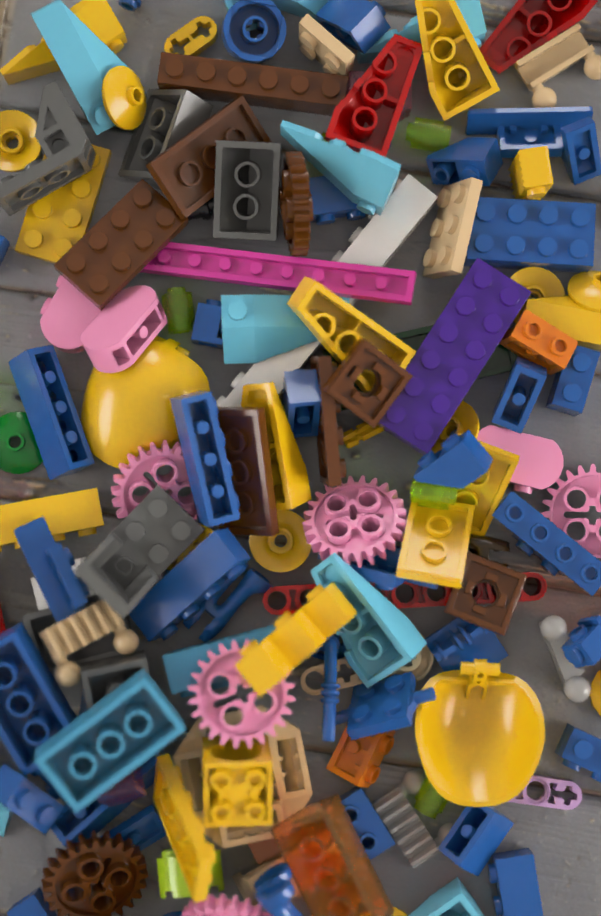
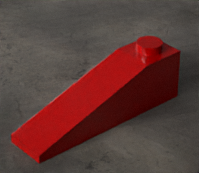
[480,0,598,74]
[324,34,422,157]

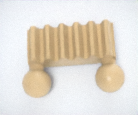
[514,23,601,108]
[38,599,139,687]

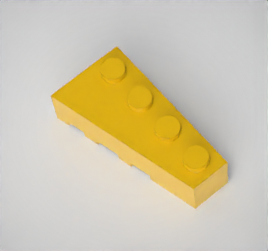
[287,276,417,392]
[0,488,104,552]

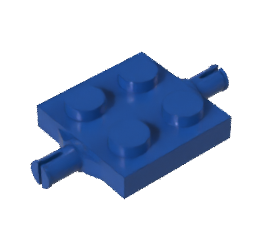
[335,671,436,740]

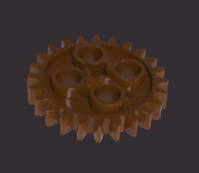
[279,151,313,257]
[41,830,149,916]

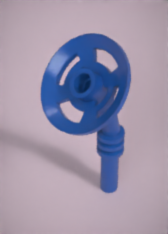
[310,633,346,742]

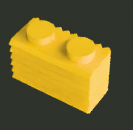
[508,146,554,200]

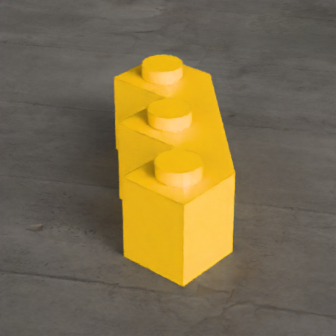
[234,582,357,697]

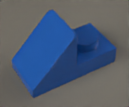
[561,116,601,185]

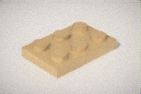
[423,177,483,279]

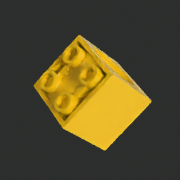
[202,735,272,827]

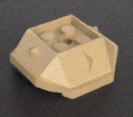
[173,704,313,849]

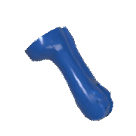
[183,562,273,643]
[254,863,303,916]

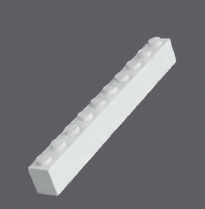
[216,174,438,407]

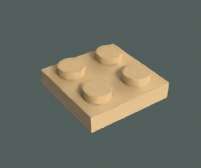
[299,13,355,80]

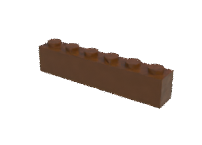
[157,52,348,116]

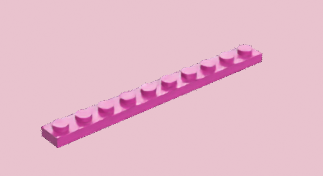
[140,242,416,306]

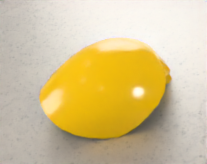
[80,335,210,469]
[415,659,545,807]

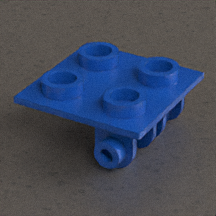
[424,618,509,672]

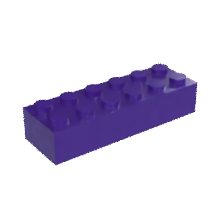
[377,257,531,455]

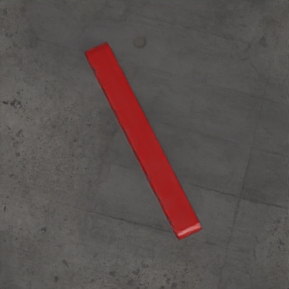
[263,572,547,615]

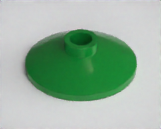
[0,412,43,474]

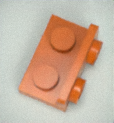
[499,310,578,375]
[326,723,396,788]

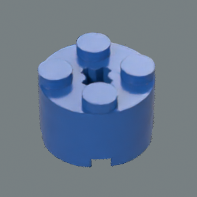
[221,0,287,64]

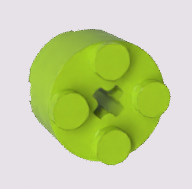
[156,843,225,899]

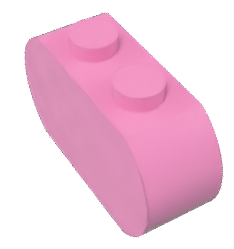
[40,275,103,353]
[80,285,167,373]
[477,425,564,495]

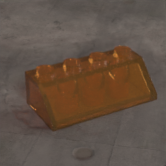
[270,794,394,916]

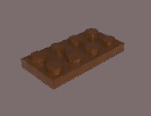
[145,95,271,219]
[54,179,189,310]
[310,356,346,487]
[217,407,279,536]

